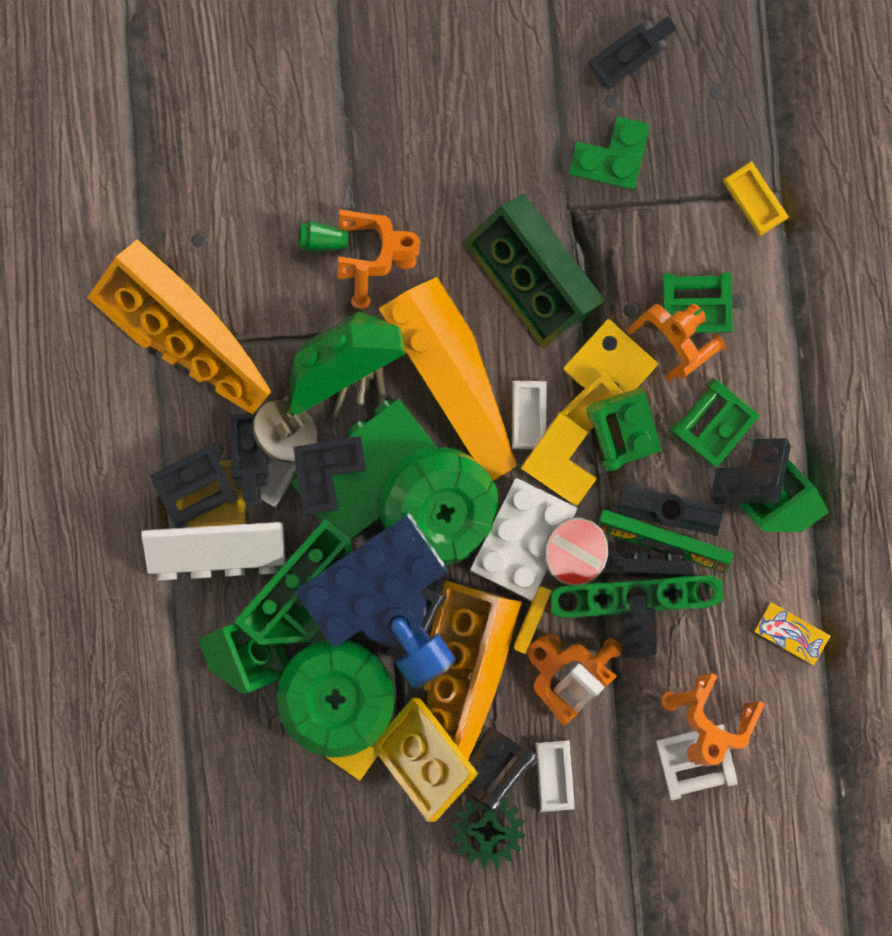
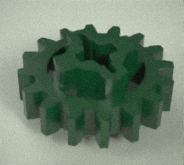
[451,797,526,868]

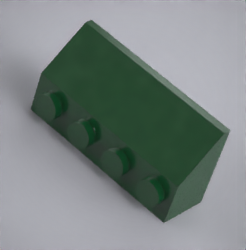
[463,194,605,349]

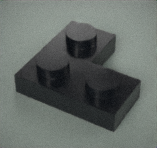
[293,436,367,515]
[711,438,791,504]

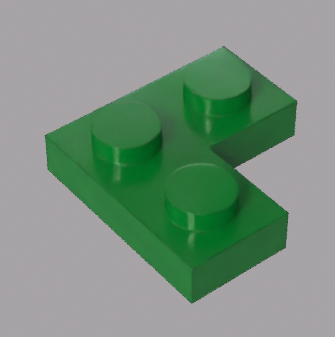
[569,117,650,191]

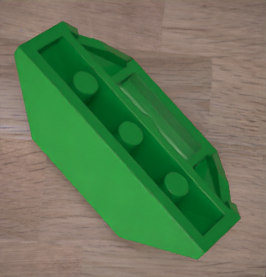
[287,312,406,416]
[234,518,352,645]

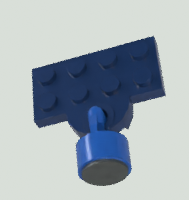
[294,513,455,689]

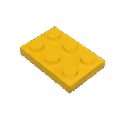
[371,698,478,822]

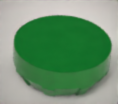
[380,447,499,565]
[277,640,394,758]

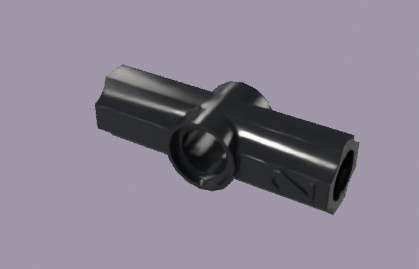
[617,485,724,536]

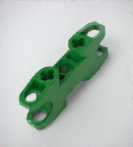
[550,576,724,618]

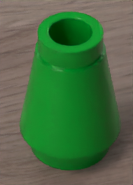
[298,220,348,254]

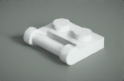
[656,724,738,801]

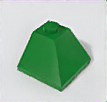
[737,459,829,532]
[198,623,291,694]

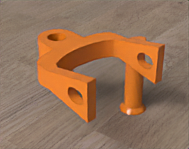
[338,209,420,309]
[626,304,726,383]
[527,634,622,727]
[661,673,765,766]

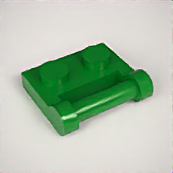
[662,272,733,334]
[669,378,760,469]
[586,387,662,471]

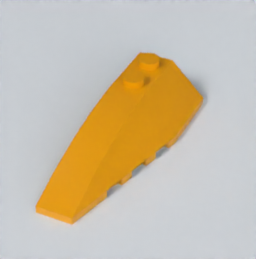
[87,239,271,414]
[379,277,517,481]
[424,580,522,760]

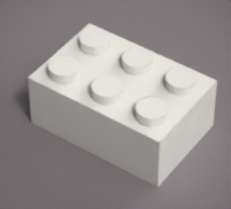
[470,478,577,601]

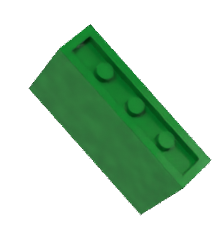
[291,398,436,541]

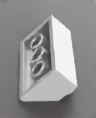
[142,522,287,581]

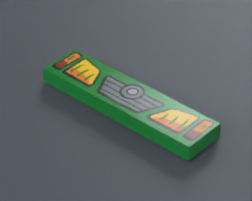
[597,510,734,574]

